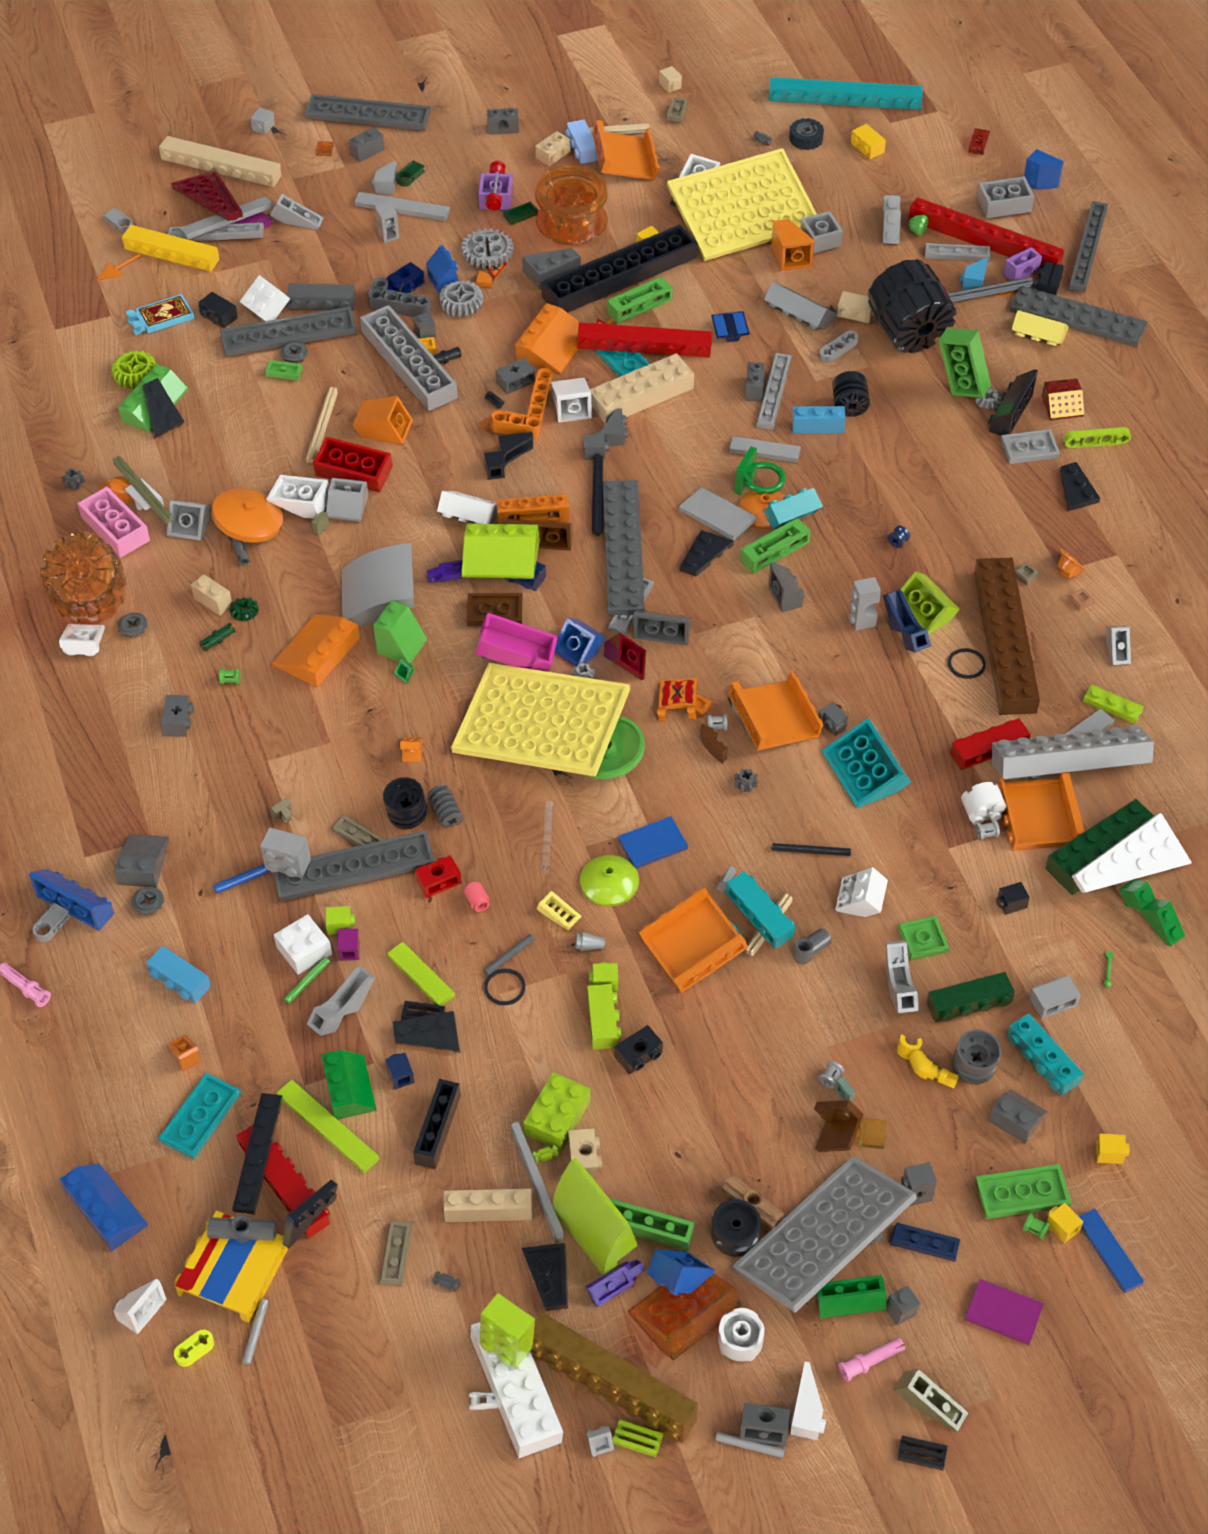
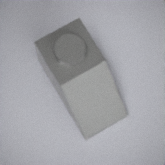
[372,161,397,195]
[1106,625,1131,665]

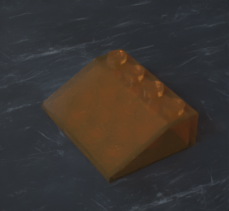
[628,1273,742,1361]

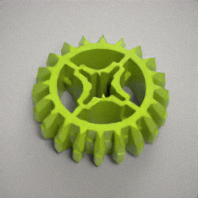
[112,350,157,390]

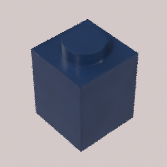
[385,1052,415,1090]

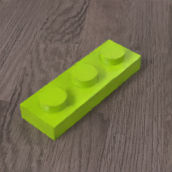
[1083,685,1144,724]

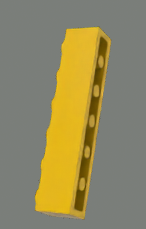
[122,225,219,272]

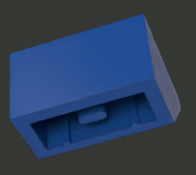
[426,245,459,294]

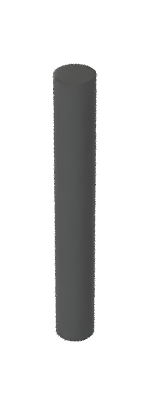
[483,934,534,976]

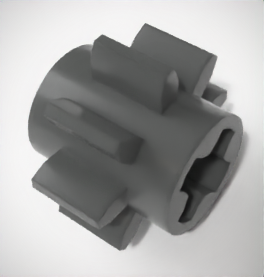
[62,469,85,490]
[735,769,758,792]

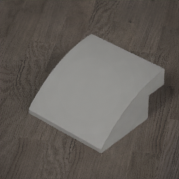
[342,543,414,625]

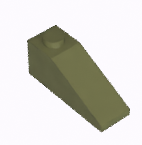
[894,1369,968,1432]

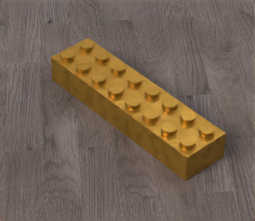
[530,1312,698,1443]

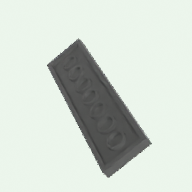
[304,94,431,131]
[1010,286,1148,347]
[220,306,357,357]
[274,830,435,902]

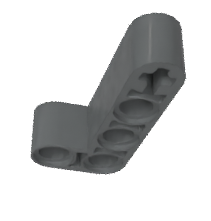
[368,277,431,317]

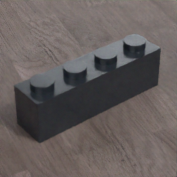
[413,1079,461,1169]

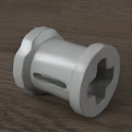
[708,714,727,731]
[975,820,1000,841]
[818,1061,844,1089]

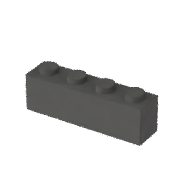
[287,283,356,311]

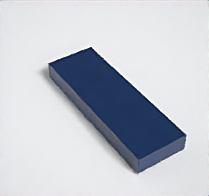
[891,1222,960,1262]

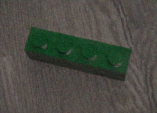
[927,972,1015,1023]

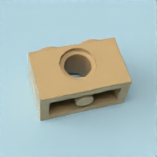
[569,1128,602,1177]

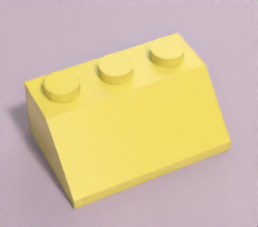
[1011,310,1069,346]

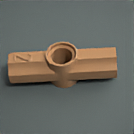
[722,1175,785,1229]

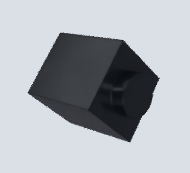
[996,882,1030,915]

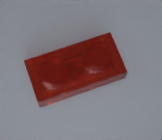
[968,128,990,155]

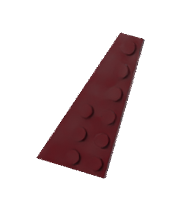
[171,170,243,221]

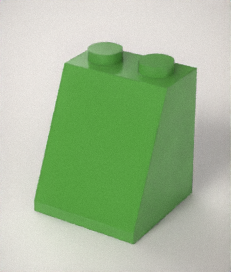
[373,600,427,664]

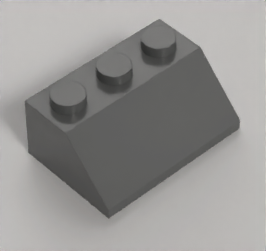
[634,610,692,645]

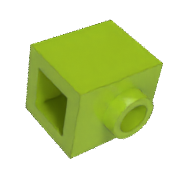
[326,906,356,935]
[589,962,618,991]

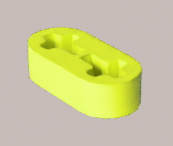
[174,1330,214,1367]

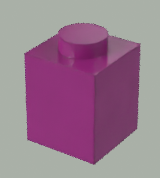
[337,928,360,961]

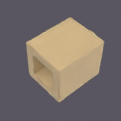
[659,66,682,93]

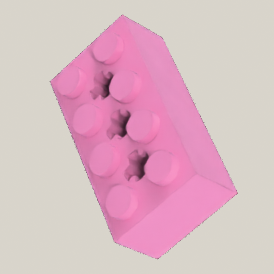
[77,487,150,558]

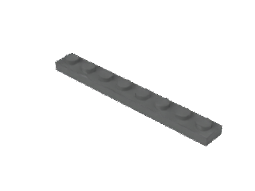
[1069,201,1108,292]

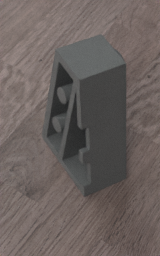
[522,248,581,289]

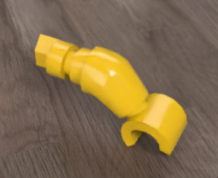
[897,1034,959,1088]

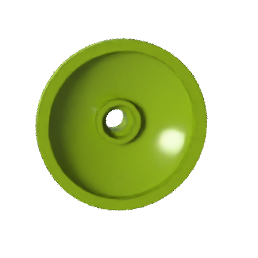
[580,855,639,906]

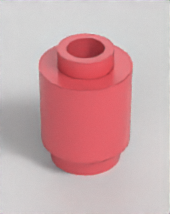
[464,882,490,912]

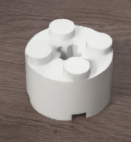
[961,782,1006,825]
[718,1308,764,1362]

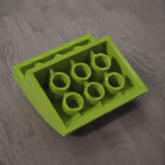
[553,1157,638,1276]

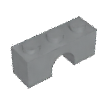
[848,577,881,631]

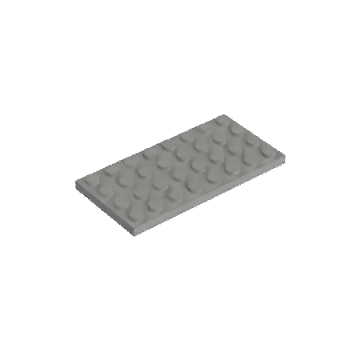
[732,1156,917,1313]

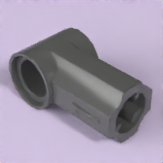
[793,928,832,964]

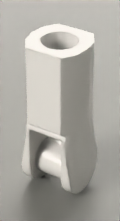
[469,1392,498,1410]

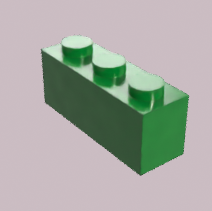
[816,1275,886,1319]

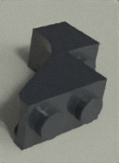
[484,432,533,480]

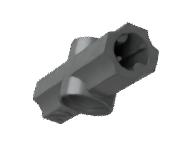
[207,1215,277,1243]

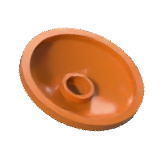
[739,490,786,529]

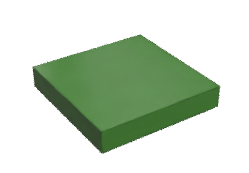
[898,916,950,961]

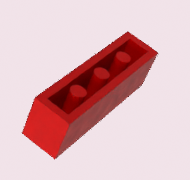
[950,718,1031,770]

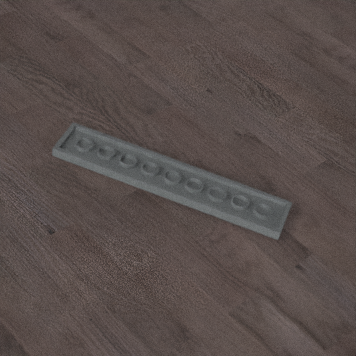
[603,480,645,615]

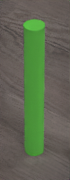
[284,957,330,1004]

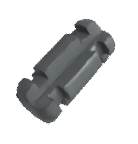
[753,131,772,145]
[433,1271,460,1291]

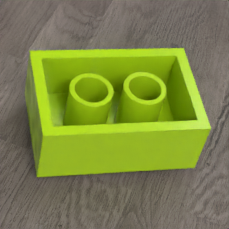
[523,1072,591,1152]
[479,1293,535,1369]

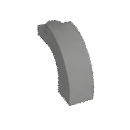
[885,940,919,1013]

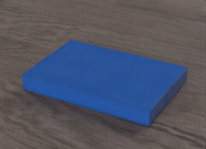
[618,816,688,869]

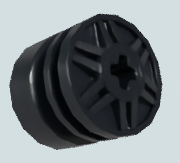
[832,371,870,417]
[383,777,427,829]

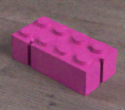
[475,613,558,672]

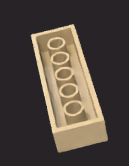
[590,353,694,424]

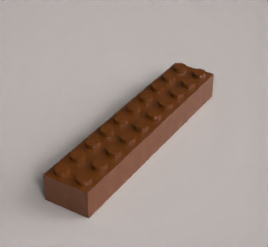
[974,557,1040,715]

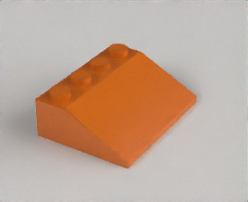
[515,303,579,375]
[272,614,360,688]

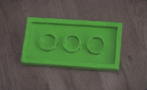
[975,1164,1072,1219]

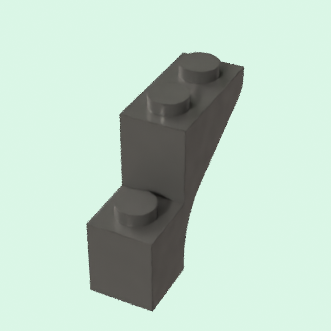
[583,408,628,460]

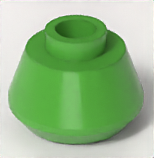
[908,215,928,237]

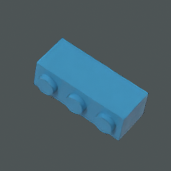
[792,406,846,433]
[146,946,211,1004]

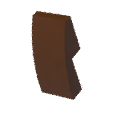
[700,724,728,764]

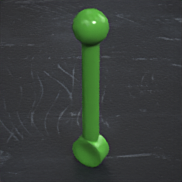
[1104,951,1114,988]

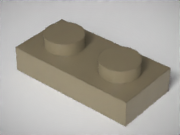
[667,97,688,123]

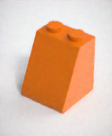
[771,219,814,271]
[352,396,413,444]

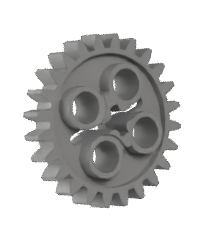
[461,228,514,269]

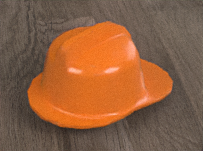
[98,476,134,504]
[1057,547,1087,579]

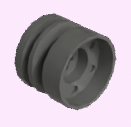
[952,1029,1001,1084]

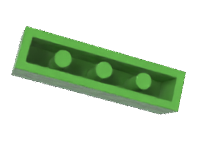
[610,1198,694,1251]

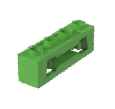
[607,277,673,324]
[740,518,811,574]

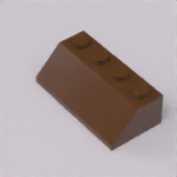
[499,518,573,551]

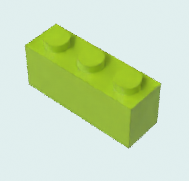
[587,984,622,1050]

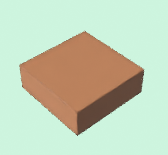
[1068,588,1095,611]

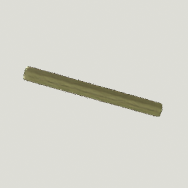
[113,456,173,524]

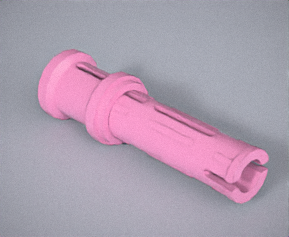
[0,963,51,1007]
[838,1337,905,1382]

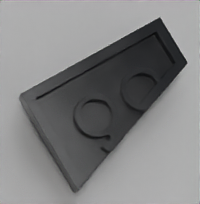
[142,378,185,439]
[1060,462,1100,511]
[680,530,734,577]
[393,1011,461,1053]
[521,1243,568,1311]

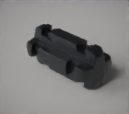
[485,391,504,409]

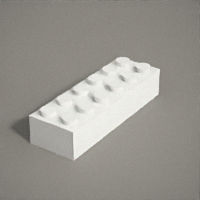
[470,1322,563,1458]

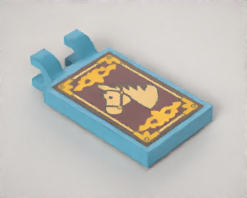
[126,294,194,335]

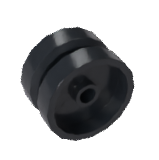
[712,1199,761,1257]

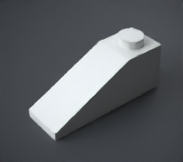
[790,1362,826,1441]

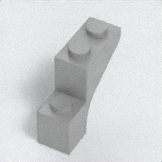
[882,195,901,244]
[307,966,375,1036]

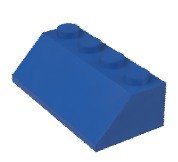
[29,869,114,931]
[59,1164,148,1251]

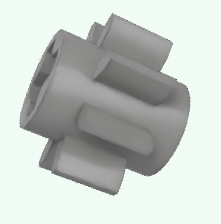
[572,663,595,679]

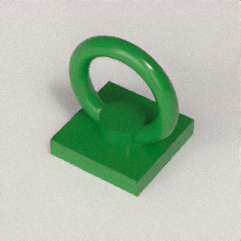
[734,446,786,495]

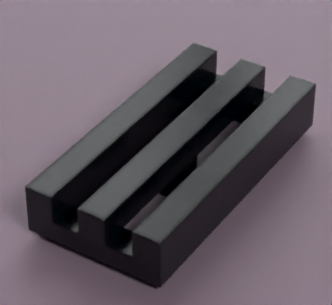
[401,1001,446,1020]
[897,1435,948,1471]

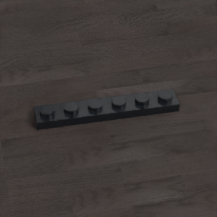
[232,1093,283,1215]

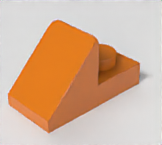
[400,737,423,762]
[167,1034,201,1071]

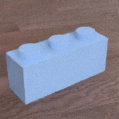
[565,119,598,164]

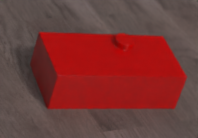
[313,436,393,492]

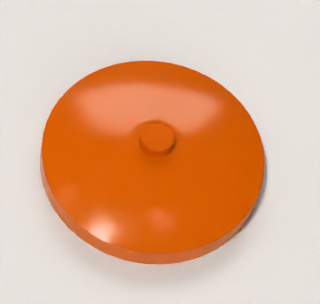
[211,488,283,543]

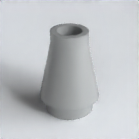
[575,932,605,952]

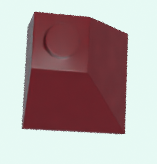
[604,633,646,680]

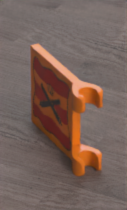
[657,678,698,721]

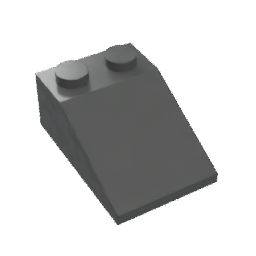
[114,834,169,888]

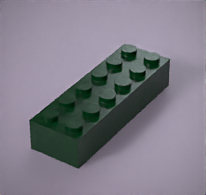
[1045,799,1154,895]

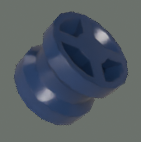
[888,525,910,548]

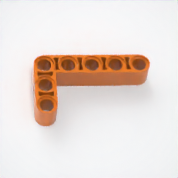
[491,368,552,439]

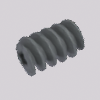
[428,785,463,827]

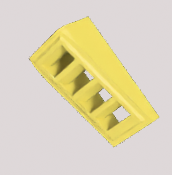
[537,891,581,931]

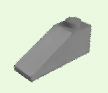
[270,193,324,230]

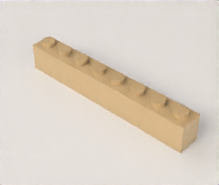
[159,136,282,187]

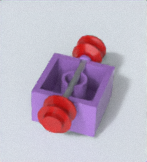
[479,160,513,211]

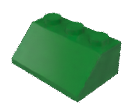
[321,1049,377,1120]

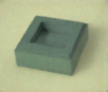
[835,1076,855,1103]

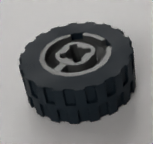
[789,118,824,150]

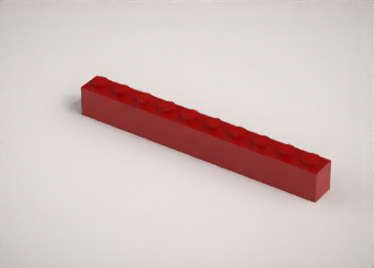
[908,197,1065,268]

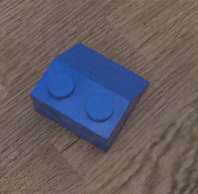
[1024,149,1064,190]
[554,618,606,667]
[647,1249,715,1295]

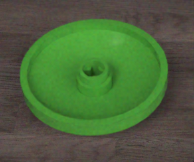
[585,716,645,779]

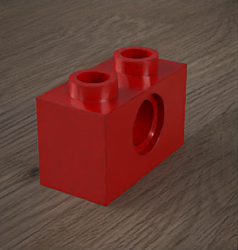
[415,855,462,898]

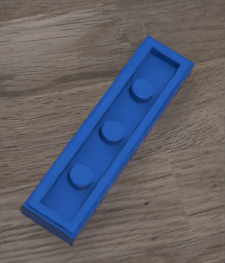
[1078,1209,1144,1293]

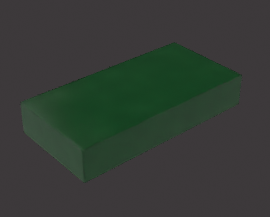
[503,201,539,225]

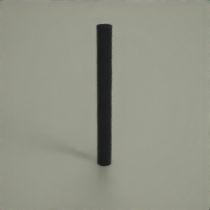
[772,843,851,856]

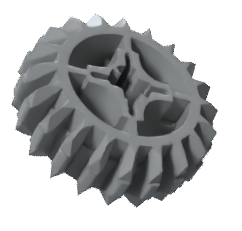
[439,279,483,318]

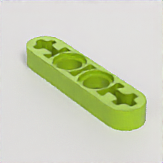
[1063,427,1131,448]

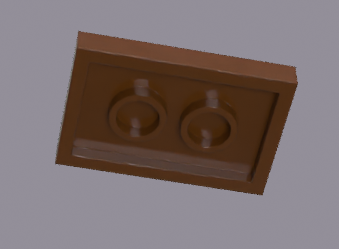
[467,593,523,626]

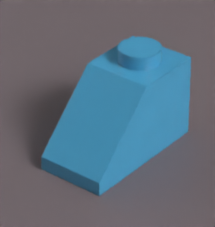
[960,258,988,290]

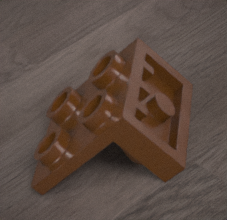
[814,1100,864,1152]

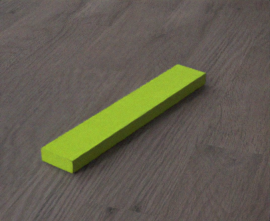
[276,1080,380,1174]

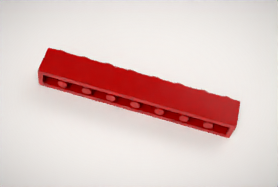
[577,322,712,358]

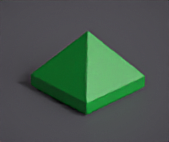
[393,658,415,684]

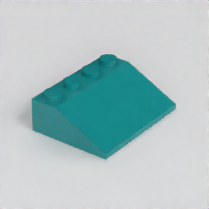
[821,718,912,808]

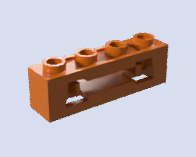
[497,494,569,523]

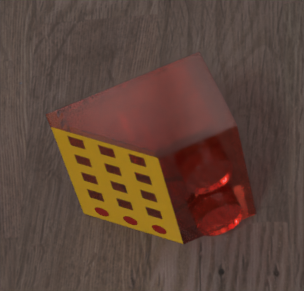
[1041,378,1084,421]

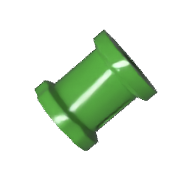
[219,668,241,685]
[1022,1213,1051,1241]

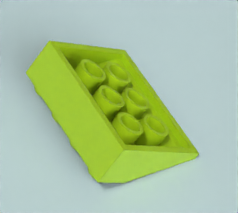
[462,524,540,579]

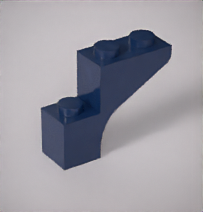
[883,589,931,652]

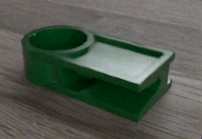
[396,160,425,187]

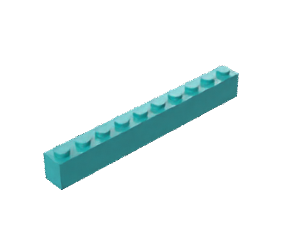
[769,77,923,110]

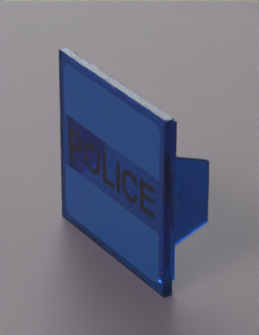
[711,311,750,342]

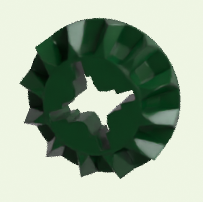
[229,596,259,621]

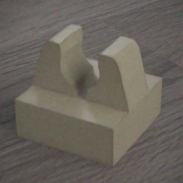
[270,798,292,823]

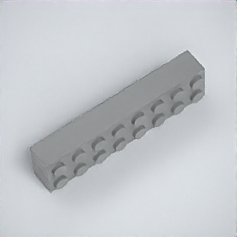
[360,305,458,412]
[992,725,1154,779]

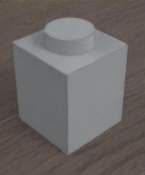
[250,108,275,135]

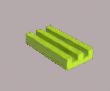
[612,1419,663,1458]

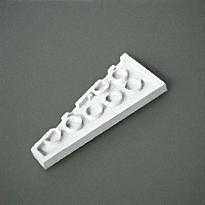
[1072,813,1192,893]

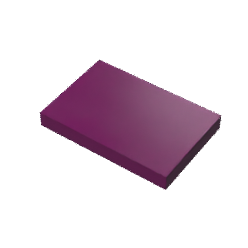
[965,1279,1044,1345]

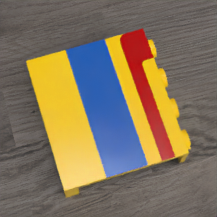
[175,1210,288,1323]

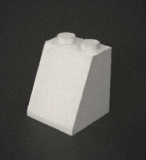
[551,378,592,423]

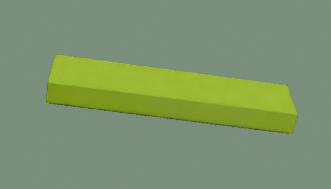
[387,942,455,1006]

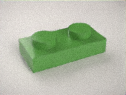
[265,360,303,381]

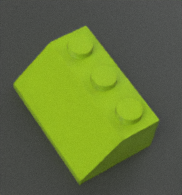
[900,571,960,634]

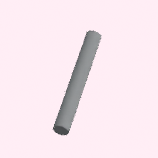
[242,1299,269,1365]
[715,1432,785,1458]

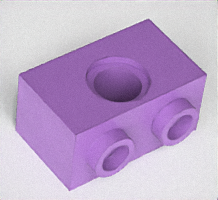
[1004,247,1042,281]

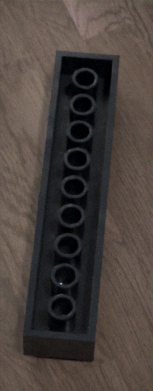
[541,225,698,312]

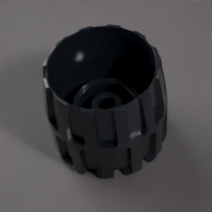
[867,259,957,353]

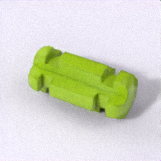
[532,1145,559,1163]

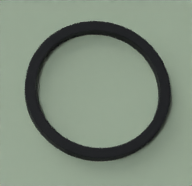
[948,648,986,679]
[484,969,525,1005]

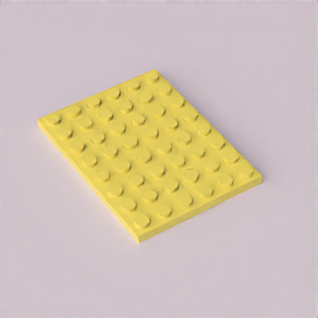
[667,148,817,261]
[451,663,630,777]

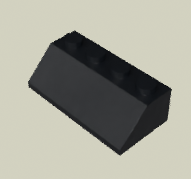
[988,369,1038,436]

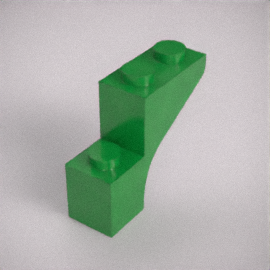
[1119,879,1185,946]

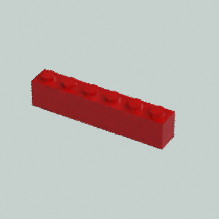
[236,1125,330,1239]

